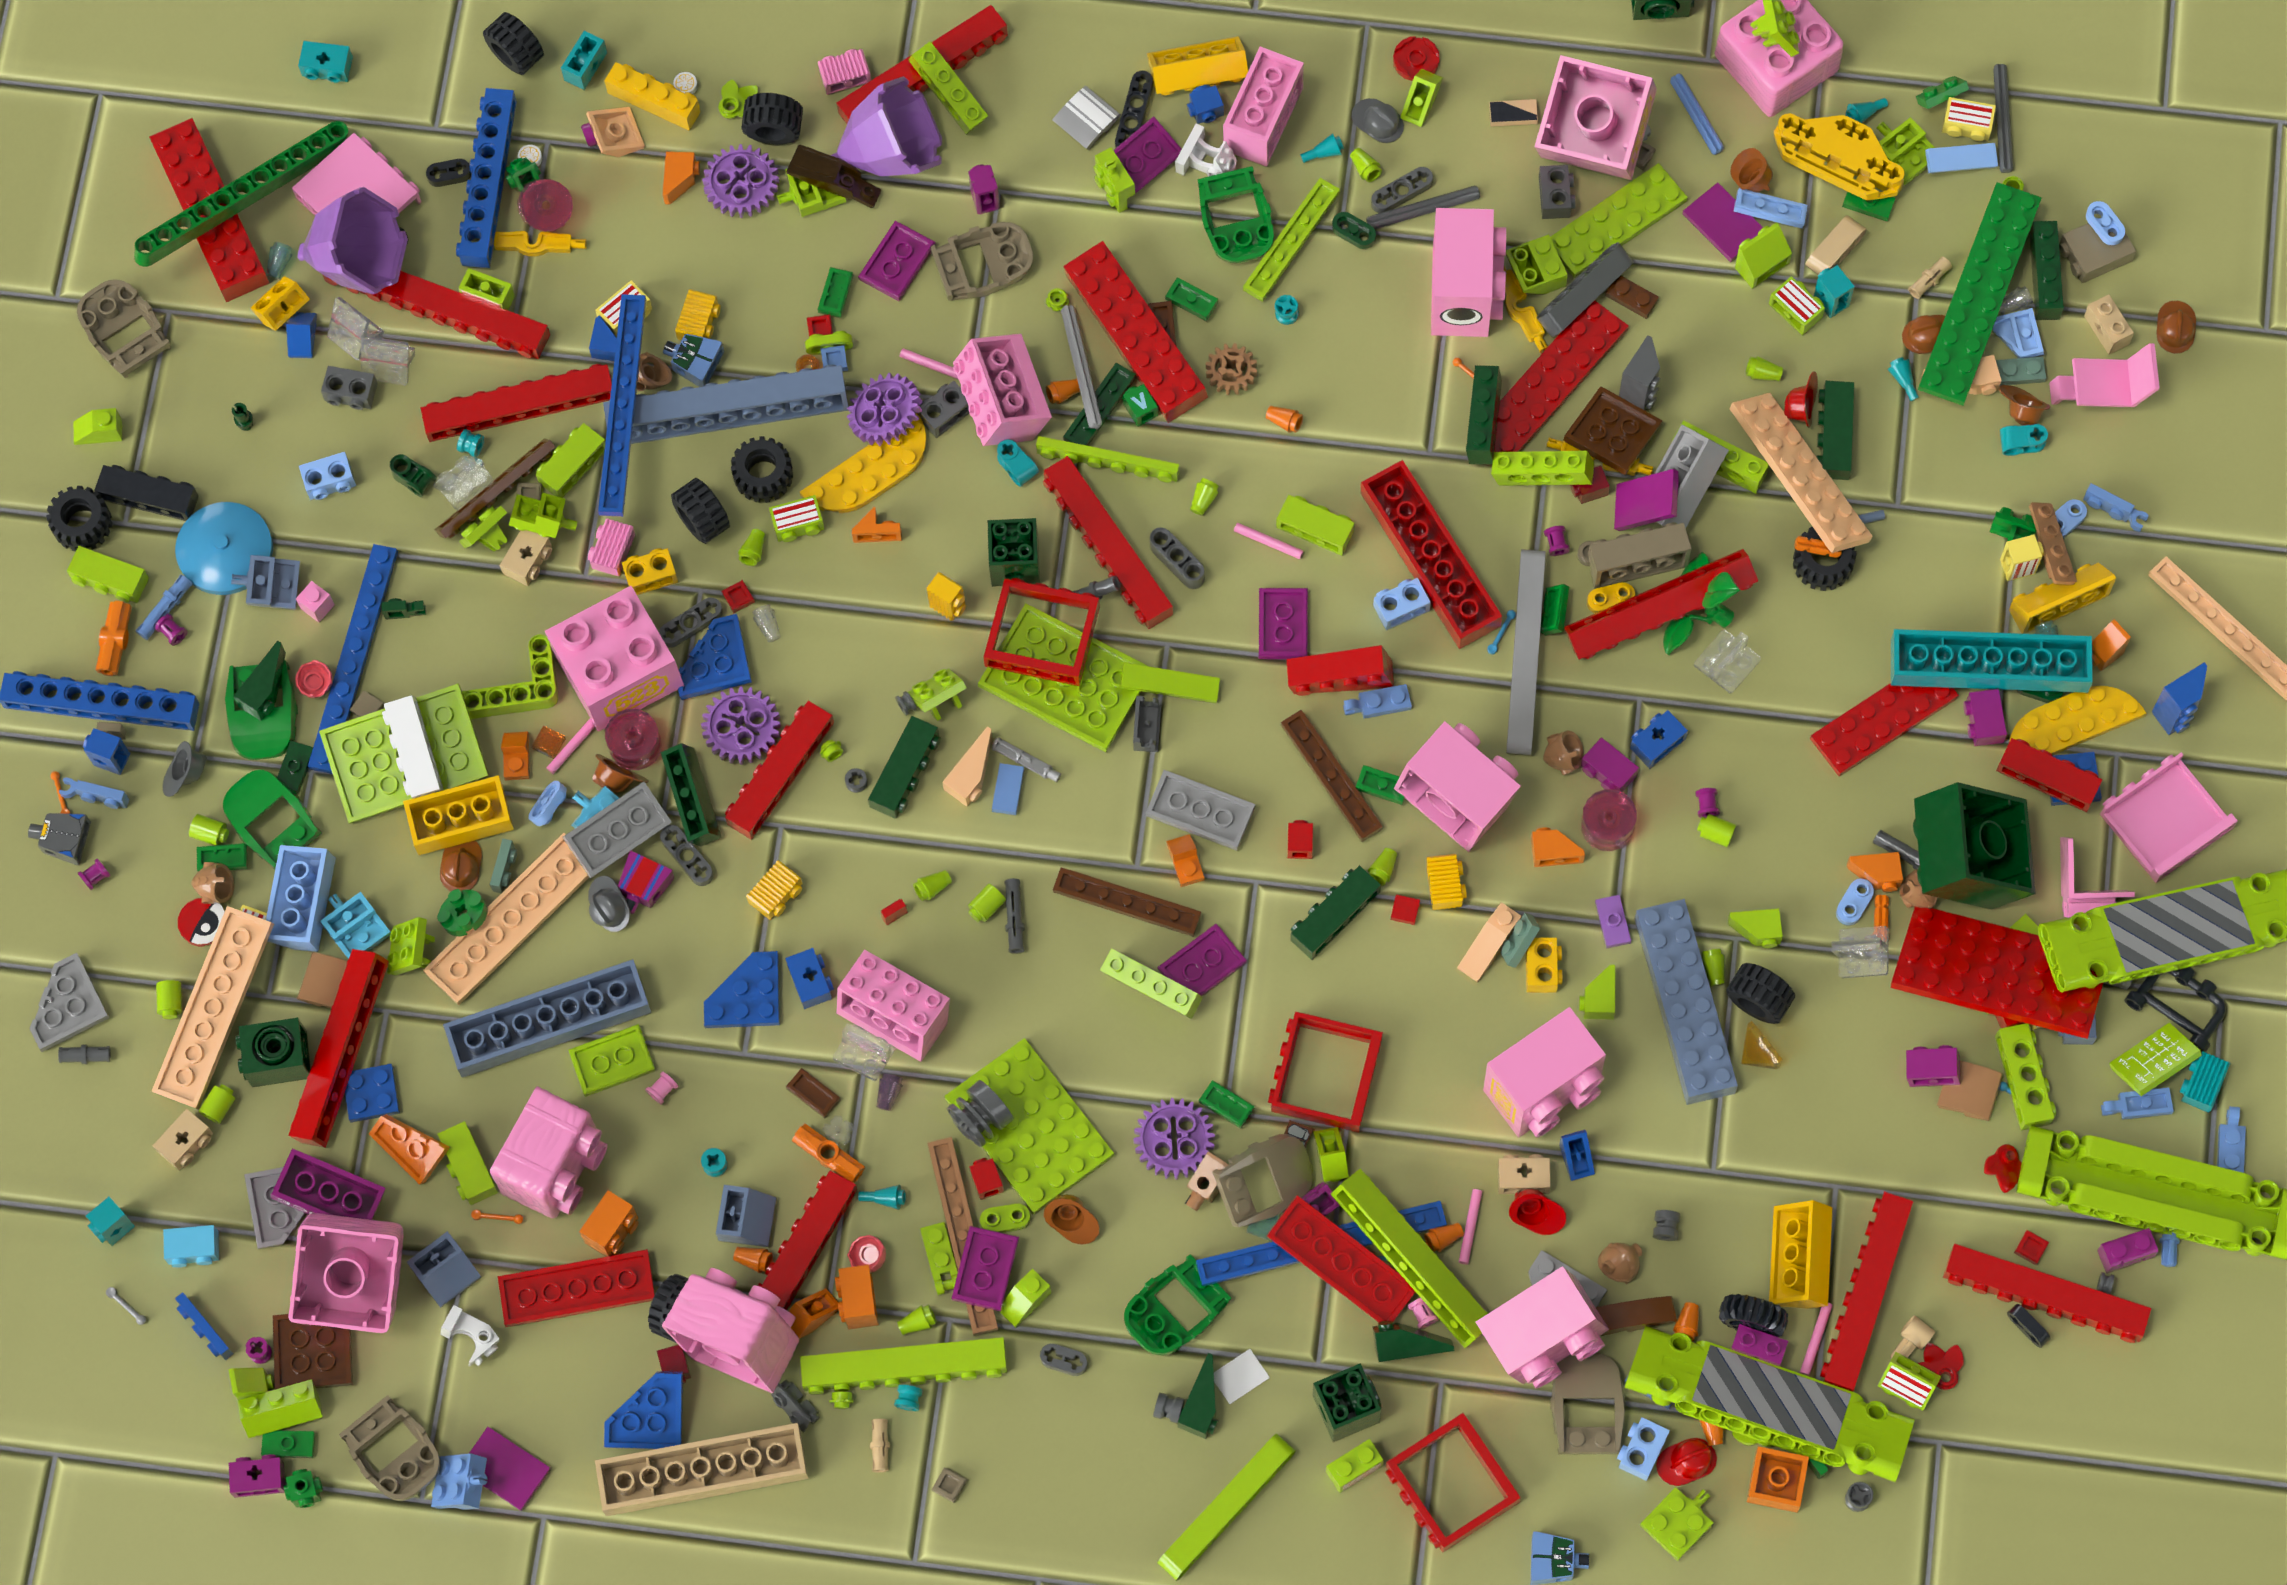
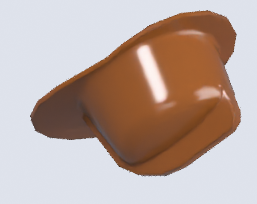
[1730,148,1773,192]
[2156,300,2196,354]
[1902,315,1945,354]
[1999,385,2051,425]
[592,754,649,792]
[440,840,482,891]
[1044,1194,1100,1245]

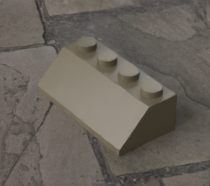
[1588,522,1692,589]

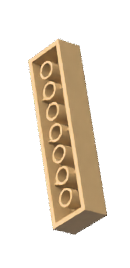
[595,1423,808,1516]

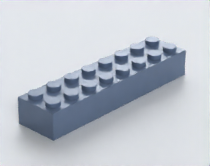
[1634,899,1738,1105]
[443,959,652,1078]

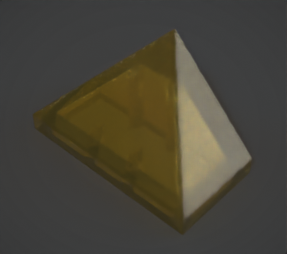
[1741,1021,1783,1069]

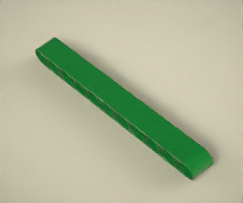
[134,121,348,267]

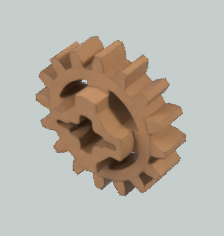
[1206,343,1257,395]

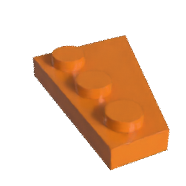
[369,1114,450,1185]

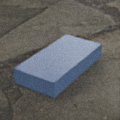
[992,763,1024,815]

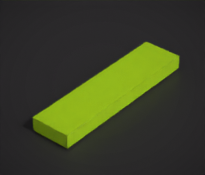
[1120,663,1220,703]

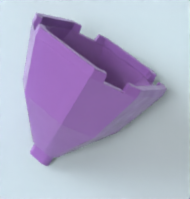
[831,76,942,176]
[298,187,408,294]

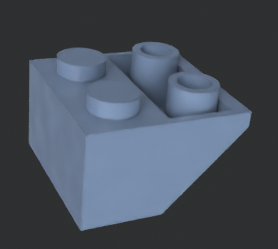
[716,1185,776,1247]
[407,1231,481,1308]

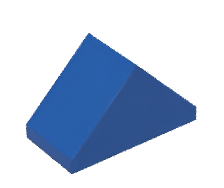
[286,312,317,358]
[589,315,617,361]
[1559,1130,1595,1181]

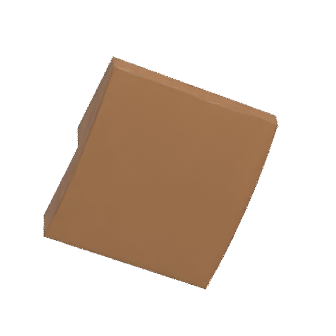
[297,952,347,1009]
[1937,1061,2003,1121]

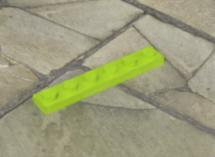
[1243,178,1340,302]
[1036,436,1179,482]

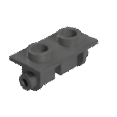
[771,1380,820,1433]

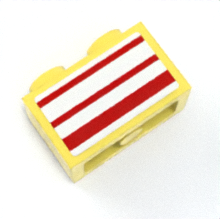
[1942,97,1996,141]
[595,280,652,338]
[2000,534,2044,581]

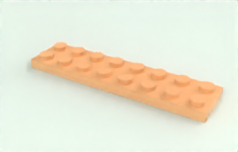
[1729,393,1873,553]
[423,833,590,1005]
[152,906,274,1109]

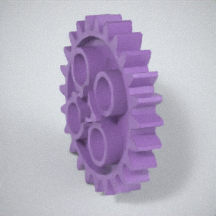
[702,144,780,218]
[847,373,923,446]
[701,686,781,765]
[1133,1098,1215,1180]

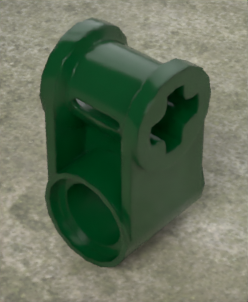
[390,454,437,497]

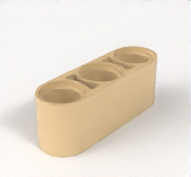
[1805,215,1867,275]

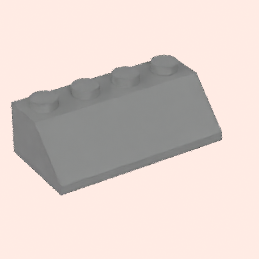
[1655,425,1729,528]

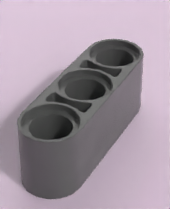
[1150,527,1205,589]

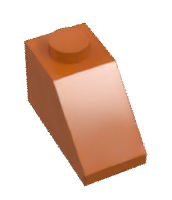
[663,151,700,205]
[2092,619,2131,671]
[1531,827,1585,867]
[1847,852,1903,892]
[788,1288,839,1339]

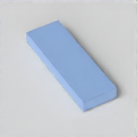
[1925,143,1998,174]
[1734,188,1808,229]

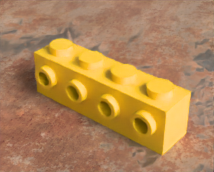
[604,62,701,131]

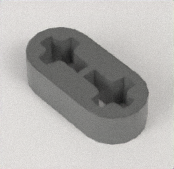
[1040,1343,1087,1376]

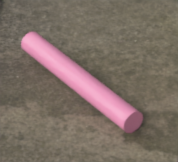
[900,348,959,380]
[1234,523,1304,559]
[546,718,595,774]
[1459,1189,1482,1265]
[1800,1303,1833,1376]

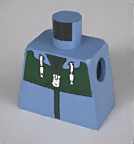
[663,334,724,387]
[1530,1531,1589,1585]

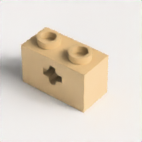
[2084,294,2134,355]
[500,530,552,586]
[152,1109,213,1170]
[1498,1154,1550,1194]

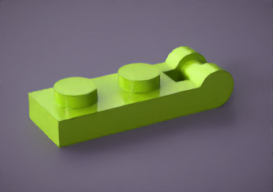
[920,1222,958,1295]

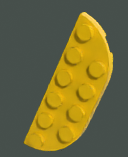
[800,413,926,513]
[2008,686,2147,755]

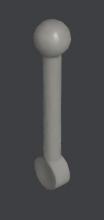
[106,1287,146,1325]

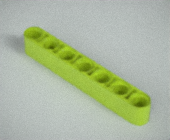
[1157,1433,1296,1581]

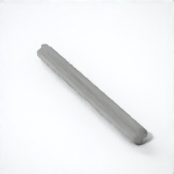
[1061,305,1102,429]

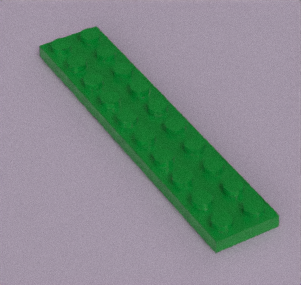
[1918,182,2042,406]

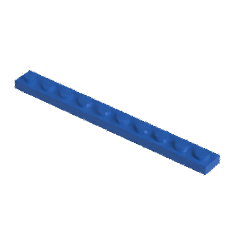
[598,294,646,517]
[308,544,398,774]
[1196,1201,1447,1286]

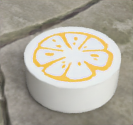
[673,72,698,94]
[518,145,542,166]

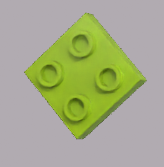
[1750,0,1800,57]
[459,506,507,552]
[908,668,966,721]
[387,917,435,976]

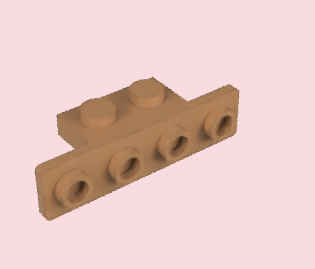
[2029,502,2077,585]

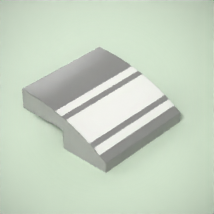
[1052,86,1120,150]

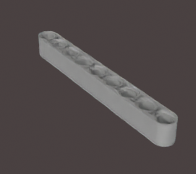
[1506,549,1546,755]

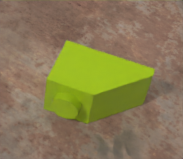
[1400,69,1443,127]
[73,408,122,445]
[1728,908,1783,949]
[1579,965,1615,1020]
[1313,1127,1349,1182]
[998,1268,1051,1328]
[228,1368,275,1400]

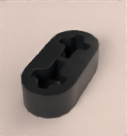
[426,159,471,187]
[2007,1304,2051,1348]

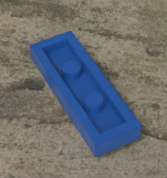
[175,1292,233,1360]

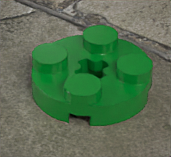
[437,889,488,936]

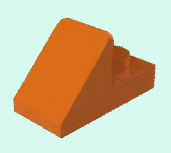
[852,507,902,543]
[501,732,529,781]
[1166,834,1204,887]

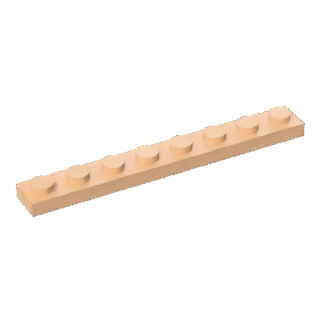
[2148,556,2287,701]

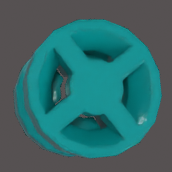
[1274,295,1299,325]
[457,429,485,458]
[701,1148,728,1177]
[894,1385,923,1411]

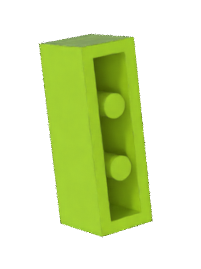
[536,423,606,498]
[1276,494,1355,556]
[67,546,149,603]
[438,1121,498,1205]
[238,1379,323,1438]

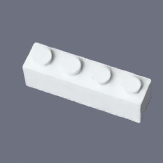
[382,695,443,798]

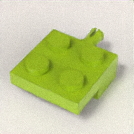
[1876,117,1935,185]
[1093,147,1135,213]
[777,169,846,217]
[509,493,578,538]
[1640,1487,1713,1561]

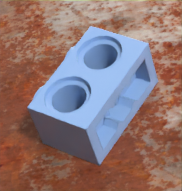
[299,452,356,500]
[1373,578,1431,630]
[1617,1417,1670,1481]

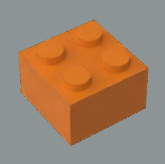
[579,1190,639,1257]
[835,1264,878,1330]
[1746,1446,1809,1513]

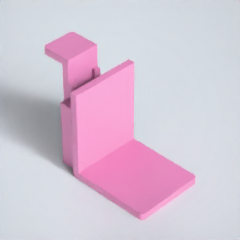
[2049,343,2159,407]
[2060,837,2135,918]

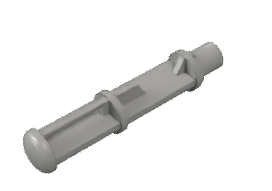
[992,737,1061,782]

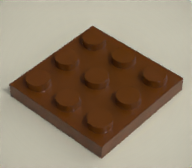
[1563,386,1663,475]
[273,1314,353,1389]

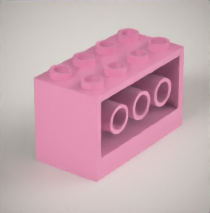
[1223,47,1304,167]
[953,334,1052,446]
[836,949,950,1062]

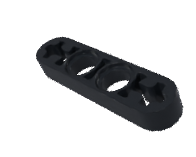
[1115,70,1153,149]

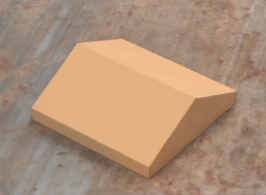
[586,107,645,157]

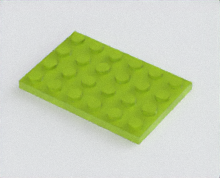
[978,603,1147,752]
[319,684,490,824]
[944,1038,1115,1215]

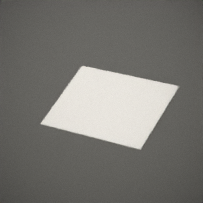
[1214,1349,1270,1404]

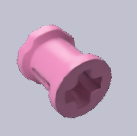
[645,1071,679,1105]
[1408,1298,1439,1329]

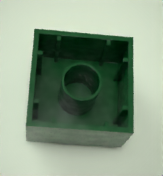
[1913,782,2036,910]

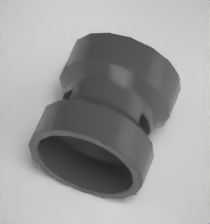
[1653,1210,1680,1241]
[1153,1392,1185,1423]
[1845,1482,1873,1512]

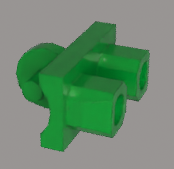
[1989,507,2036,541]

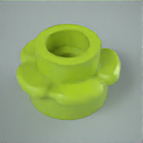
[1046,288,1069,311]
[820,740,843,762]
[829,1392,854,1409]

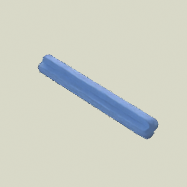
[1670,73,1724,155]

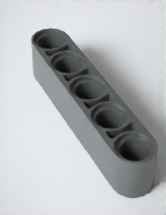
[1537,242,1633,337]

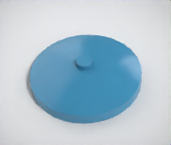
[175,502,273,595]

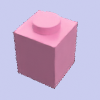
[296,581,335,622]

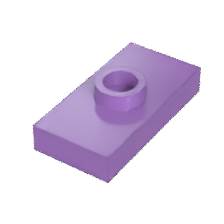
[1595,895,1631,949]

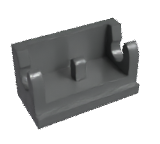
[1133,696,1161,752]

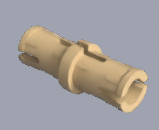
[1908,256,1952,299]
[870,1419,890,1473]

